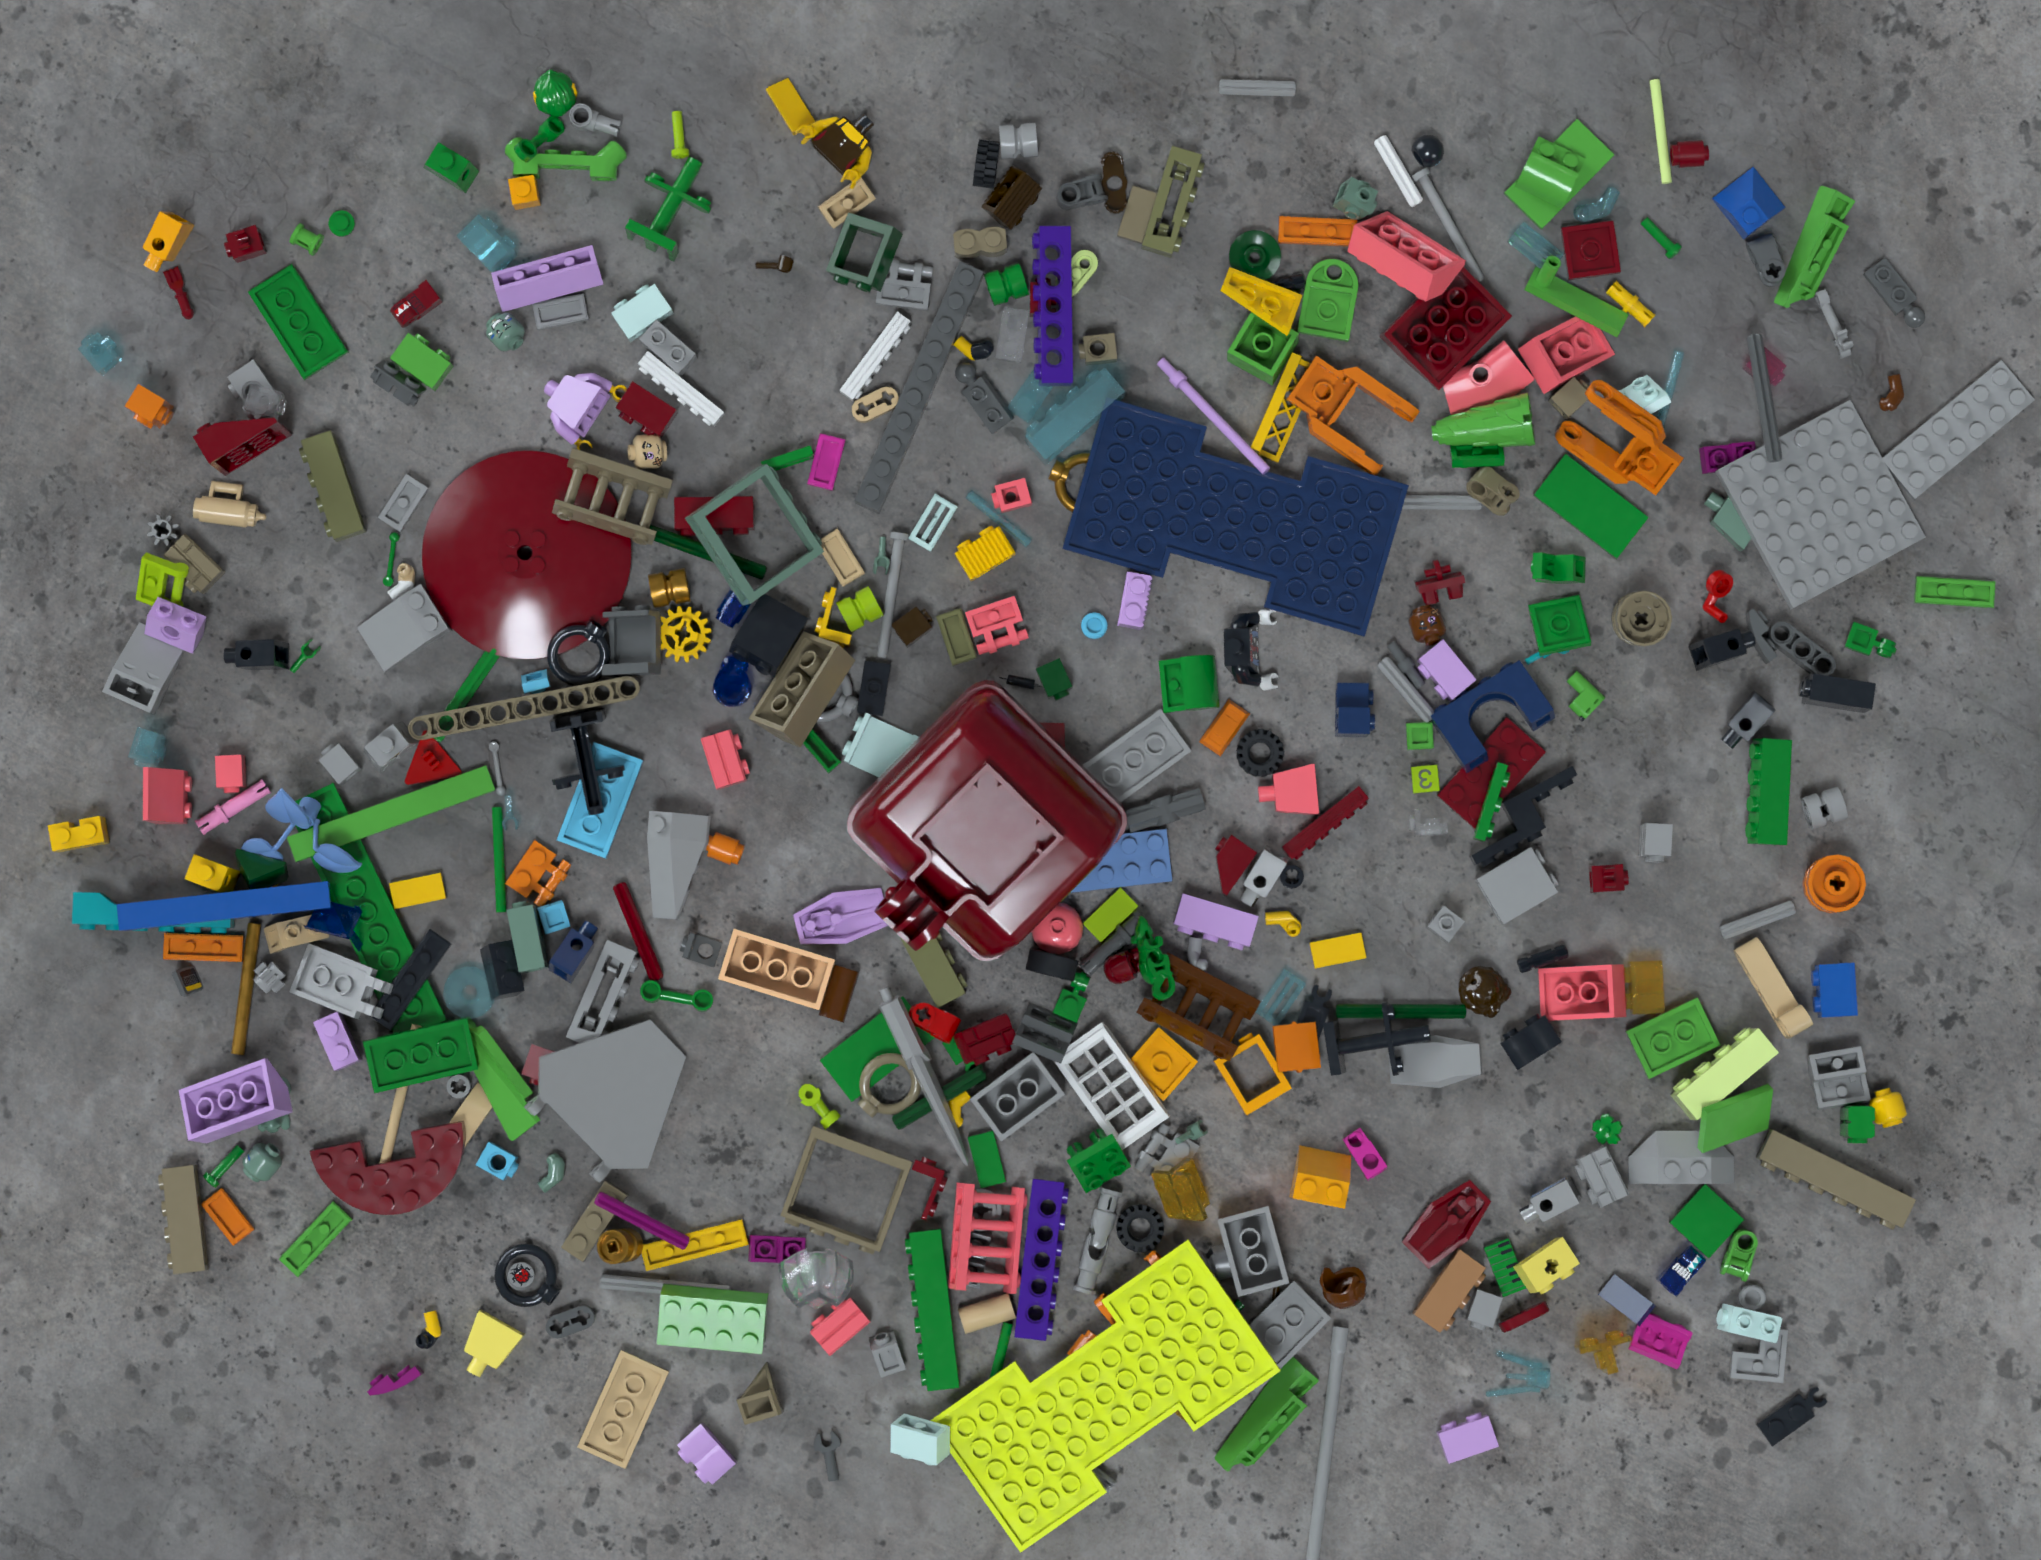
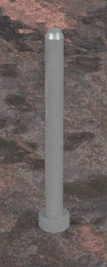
[1412,167,1484,282]
[877,532,909,658]

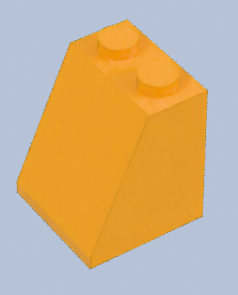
[1289,1145,1351,1209]

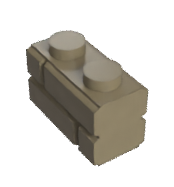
[163,534,225,595]

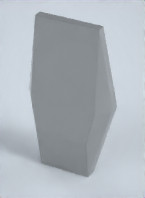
[1389,1035,1482,1088]

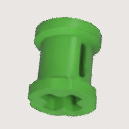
[289,223,324,256]

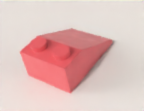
[1518,316,1615,394]
[143,767,192,824]
[1538,964,1626,1021]

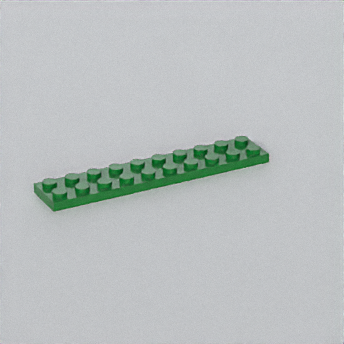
[295,783,447,1034]

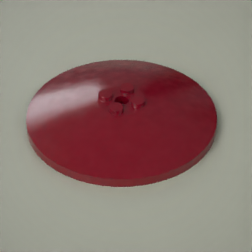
[422,451,632,660]

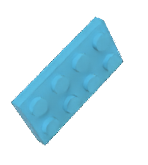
[557,742,643,859]

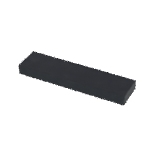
[370,929,452,1031]

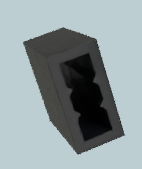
[729,594,808,677]
[1799,673,1876,713]

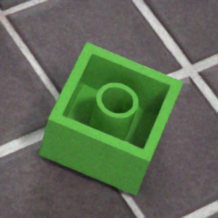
[1227,312,1299,386]

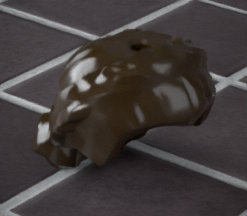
[1458,966,1512,1018]

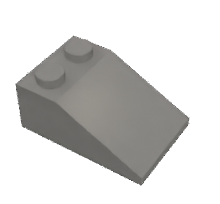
[357,584,451,672]

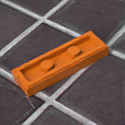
[1278,216,1358,247]
[163,933,244,962]

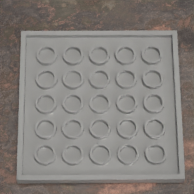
[1715,400,1926,610]

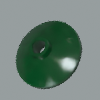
[1229,230,1281,280]

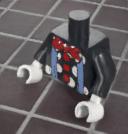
[1224,609,1278,691]

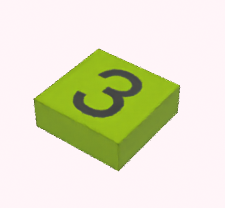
[1411,765,1440,794]

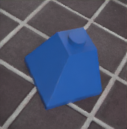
[1712,167,1786,240]

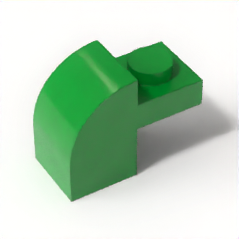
[1531,552,1586,584]

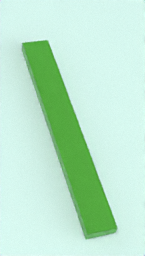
[287,766,495,863]

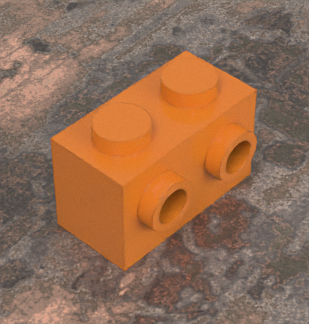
[125,384,174,429]

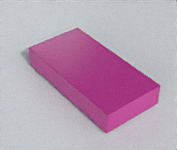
[807,433,846,491]

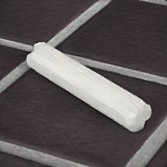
[1374,135,1423,207]

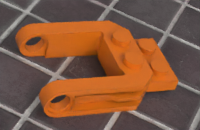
[1286,356,1420,476]
[1555,380,1684,496]

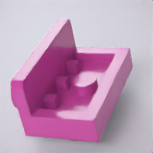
[1628,1314,1693,1369]

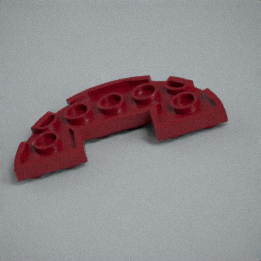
[309,1121,465,1215]

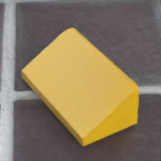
[765,78,815,136]

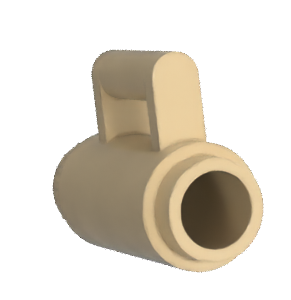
[193,481,266,527]

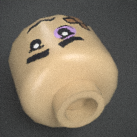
[627,435,667,469]

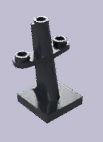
[549,708,625,815]
[1323,1002,1431,1076]

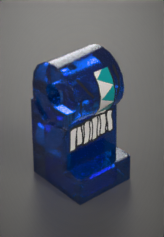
[1656,1245,1706,1297]

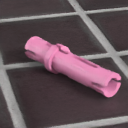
[195,779,271,835]

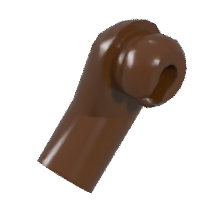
[1879,374,1904,412]

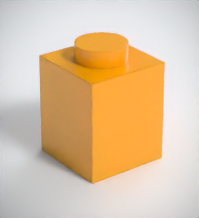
[508,175,541,210]

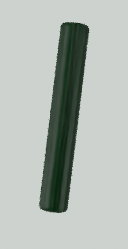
[892,1066,987,1130]

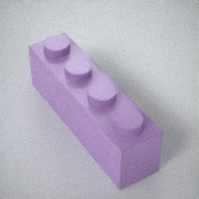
[491,245,603,312]

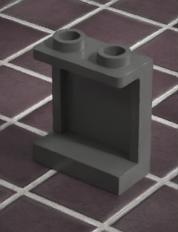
[602,605,661,677]

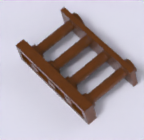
[1136,952,1261,1062]

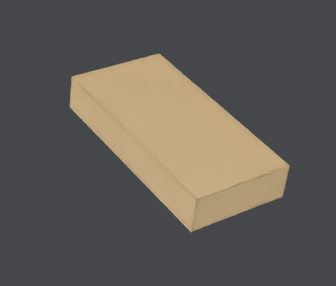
[820,529,865,587]

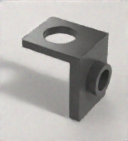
[680,932,722,967]

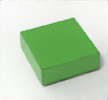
[1406,722,1434,750]

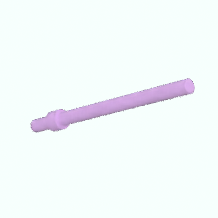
[1157,358,1270,475]

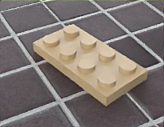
[577,1350,670,1469]

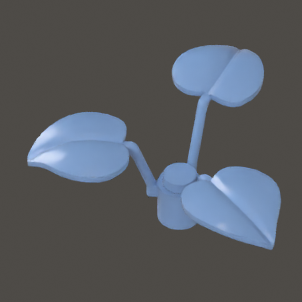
[241,788,362,873]

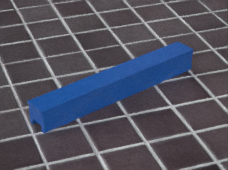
[116,881,332,931]

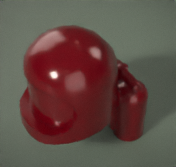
[1103,947,1140,984]

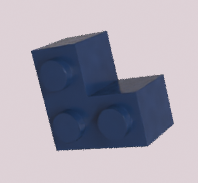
[1335,683,1375,737]

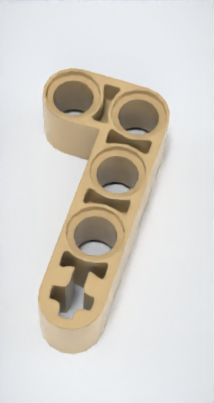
[1734,937,1813,1039]

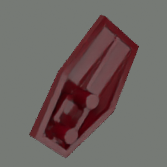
[1402,1179,1491,1269]

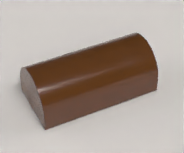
[819,965,859,1023]

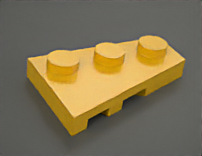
[1220,267,1303,336]

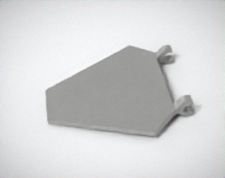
[524,1019,686,1183]

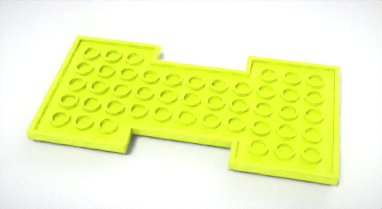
[930,1239,1281,1553]

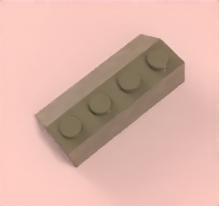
[748,632,855,747]

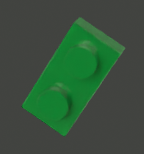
[1450,445,1505,468]

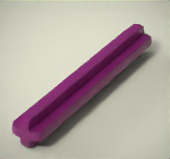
[594,1192,690,1250]

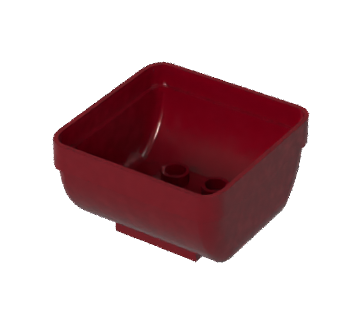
[847,680,1127,961]

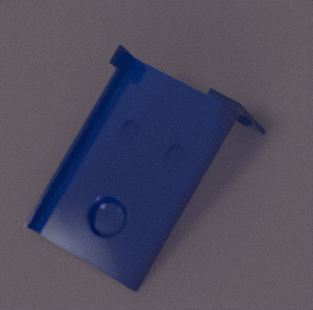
[304,902,363,952]

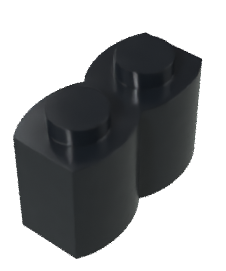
[1500,1013,1562,1070]

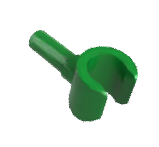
[290,639,321,673]

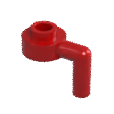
[1702,570,1733,623]

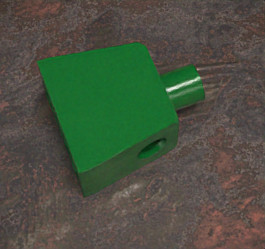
[423,142,479,193]

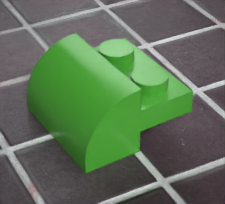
[1515,137,1586,209]

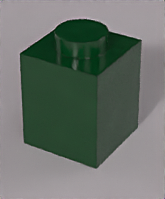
[1036,658,1073,701]

